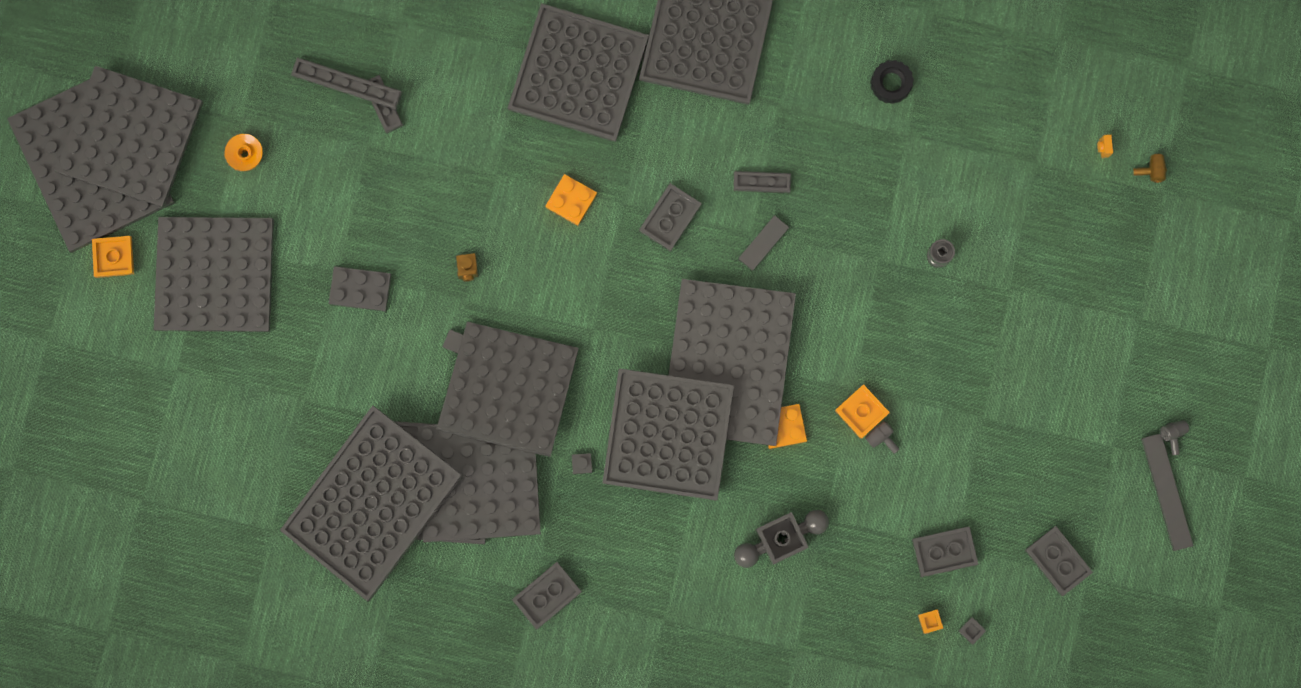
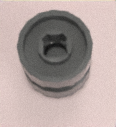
[927,239,955,268]

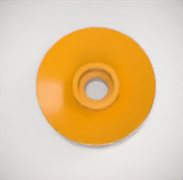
[225,134,263,171]

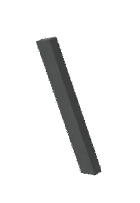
[291,57,403,110]
[1141,434,1193,551]

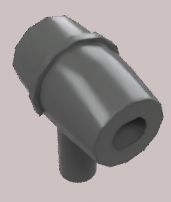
[1160,420,1189,455]
[865,421,899,454]

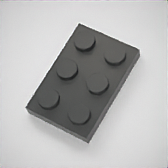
[639,183,702,252]
[328,266,392,312]
[1025,526,1093,596]
[912,527,979,577]
[512,562,582,630]

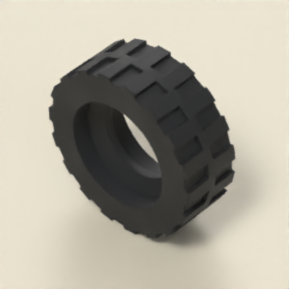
[871,60,914,104]

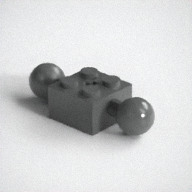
[734,510,829,568]

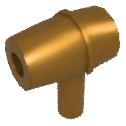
[1133,154,1167,183]

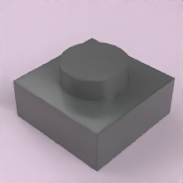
[572,453,592,474]
[958,617,986,645]

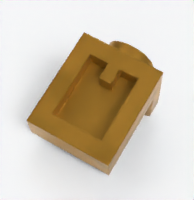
[456,253,478,281]

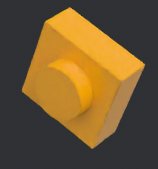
[1097,135,1113,158]
[918,609,943,634]

